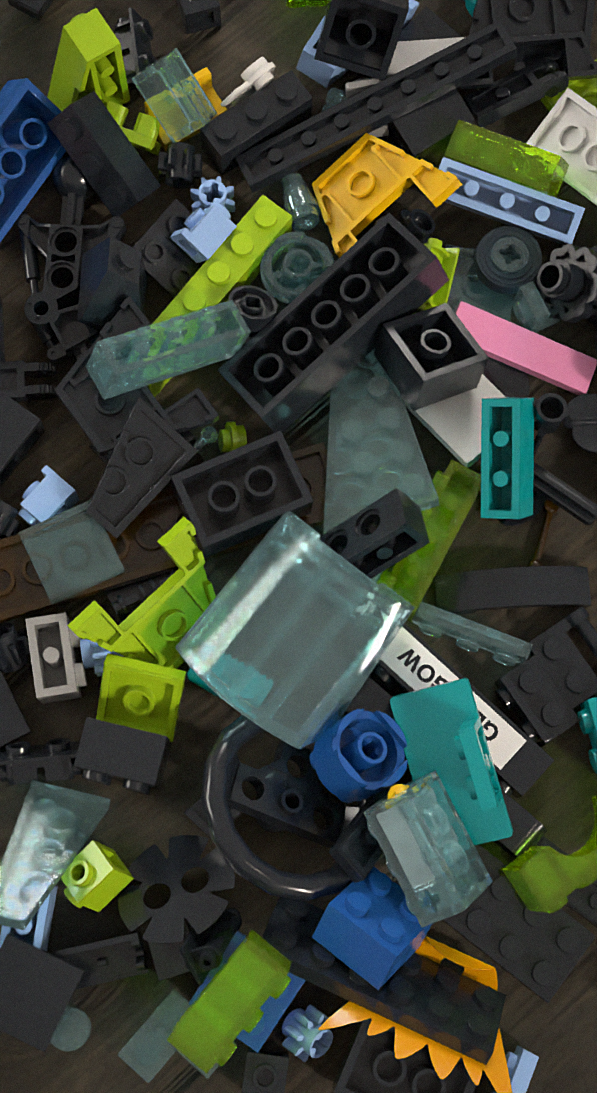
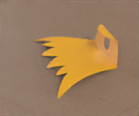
[318,936,512,1093]

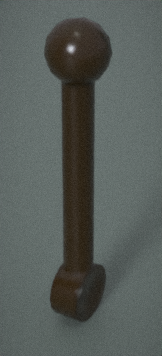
[527,499,559,567]

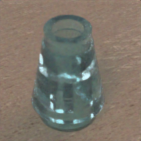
[281,173,321,231]

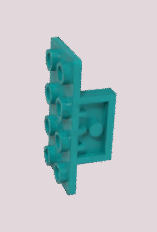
[390,678,513,849]

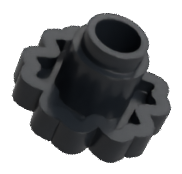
[535,244,597,323]

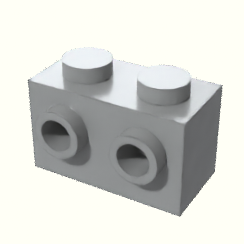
[25,612,87,704]

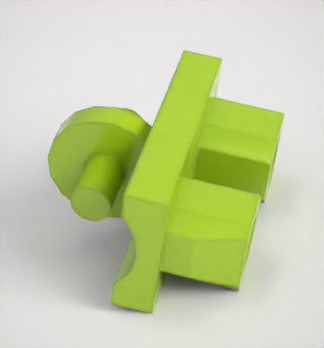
[105,100,162,155]

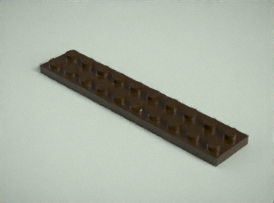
[0,442,349,624]

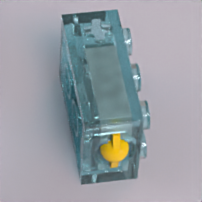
[363,770,493,928]

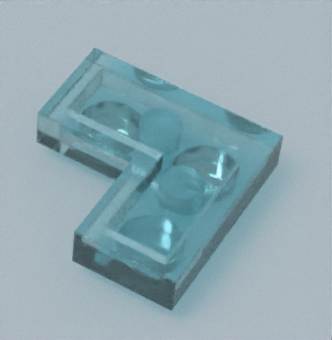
[118,988,236,1083]

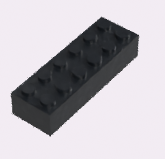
[218,213,449,433]

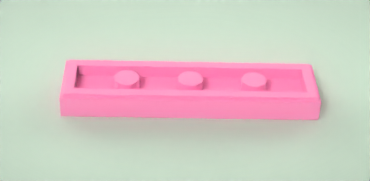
[455,301,597,396]

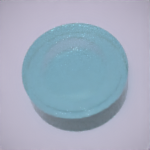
[51,1007,91,1051]

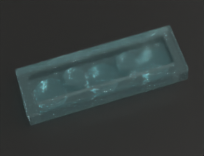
[412,601,533,666]

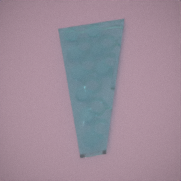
[324,348,439,534]

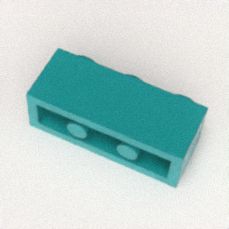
[481,397,534,519]

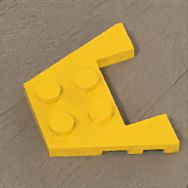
[312,133,462,258]

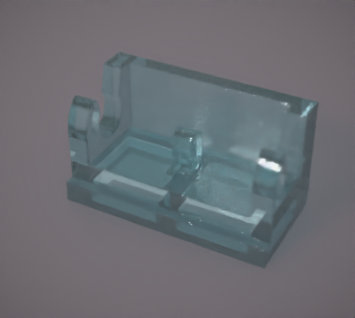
[132,48,217,143]

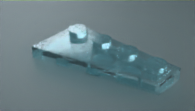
[0,780,110,930]

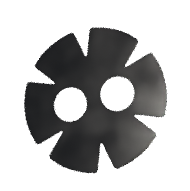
[118,835,235,944]

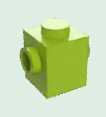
[58,840,134,912]

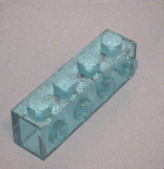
[86,300,251,400]

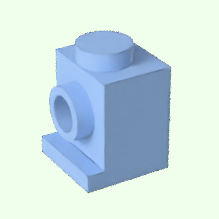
[170,201,237,263]
[18,465,80,529]

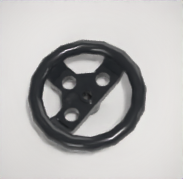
[201,703,368,901]

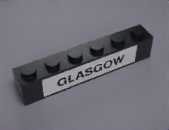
[342,597,555,798]

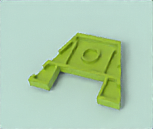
[67,517,224,669]

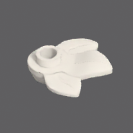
[221,57,276,108]

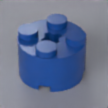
[310,709,408,803]

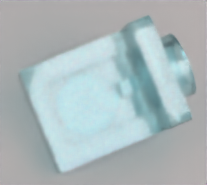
[512,281,561,333]

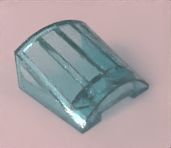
[175,511,415,749]

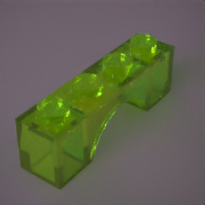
[502,795,597,914]

